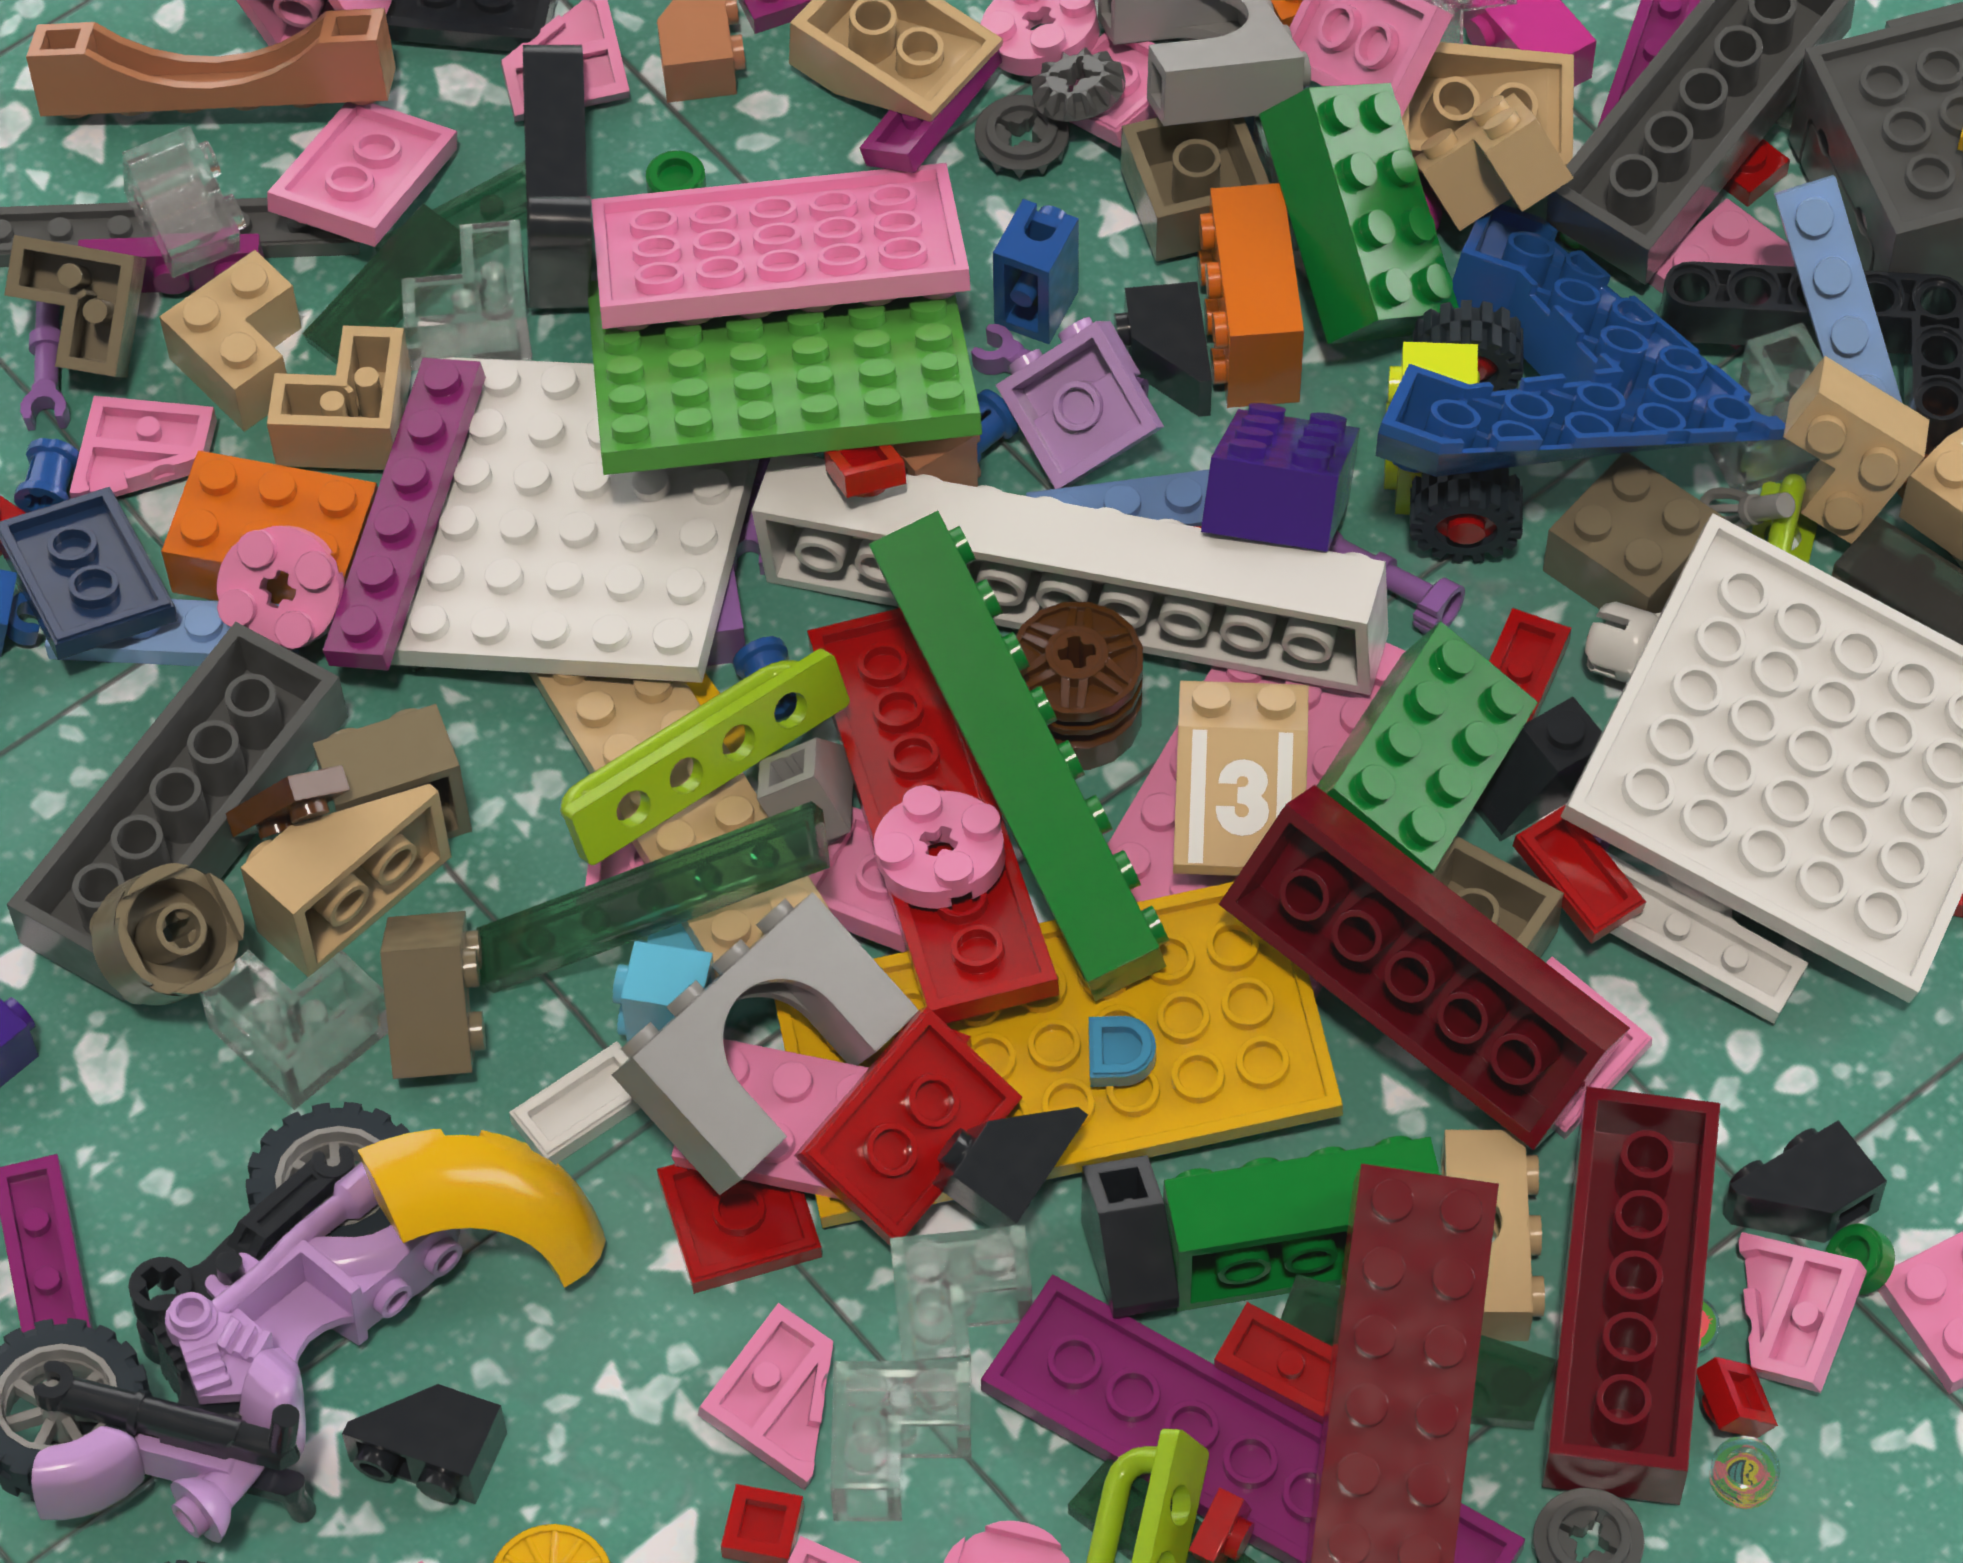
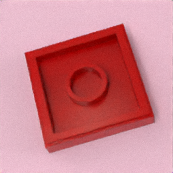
[657,1164,822,1294]

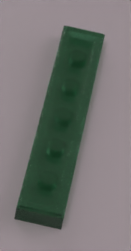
[476,801,830,993]

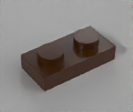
[226,765,350,842]

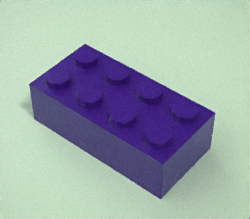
[1201,403,1360,552]

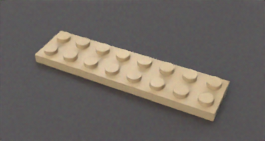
[529,673,832,979]

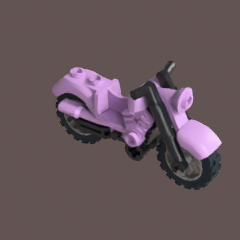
[0,1102,463,1543]

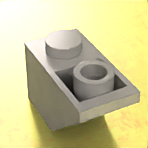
[757,738,853,854]

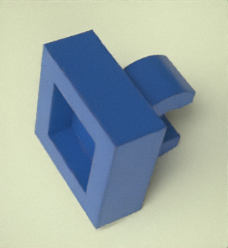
[0,569,40,657]

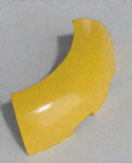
[357,1129,606,1288]

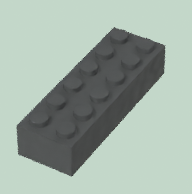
[1546,0,1855,285]
[7,621,348,1001]

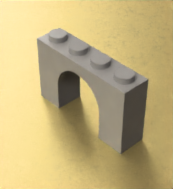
[1098,0,1311,126]
[611,892,919,1195]

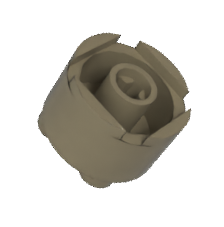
[89,863,244,1005]

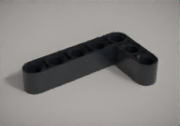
[523,44,592,309]
[1659,261,1963,455]

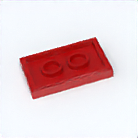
[794,1006,1023,1247]

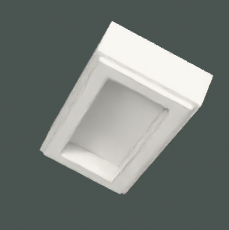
[509,1041,640,1164]

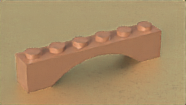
[657,0,746,103]
[26,8,396,119]

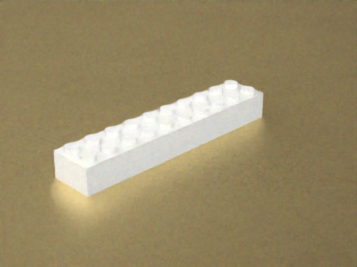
[752,453,1388,695]

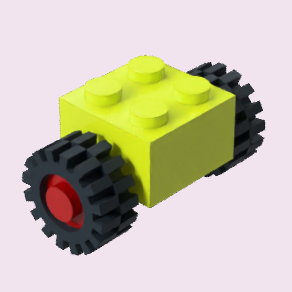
[1384,300,1523,562]

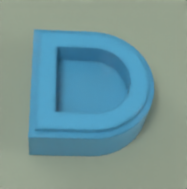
[1089,1016,1156,1087]

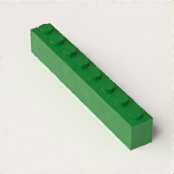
[869,510,1169,1002]

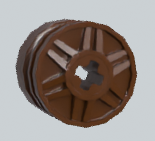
[1016,602,1143,770]

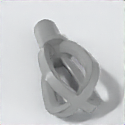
[1700,487,1795,530]

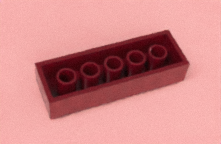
[1219,785,1630,1150]
[1542,1086,1721,1505]
[1305,1163,1499,1563]

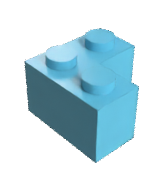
[613,917,715,1042]

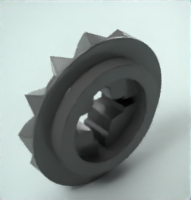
[1031,47,1126,122]
[974,94,1069,179]
[1532,1488,1645,1563]

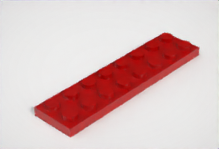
[807,608,1059,1024]

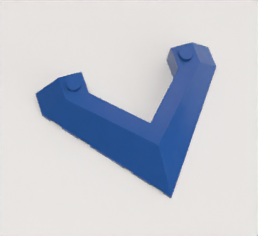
[1376,204,1786,477]

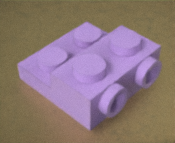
[996,317,1164,489]

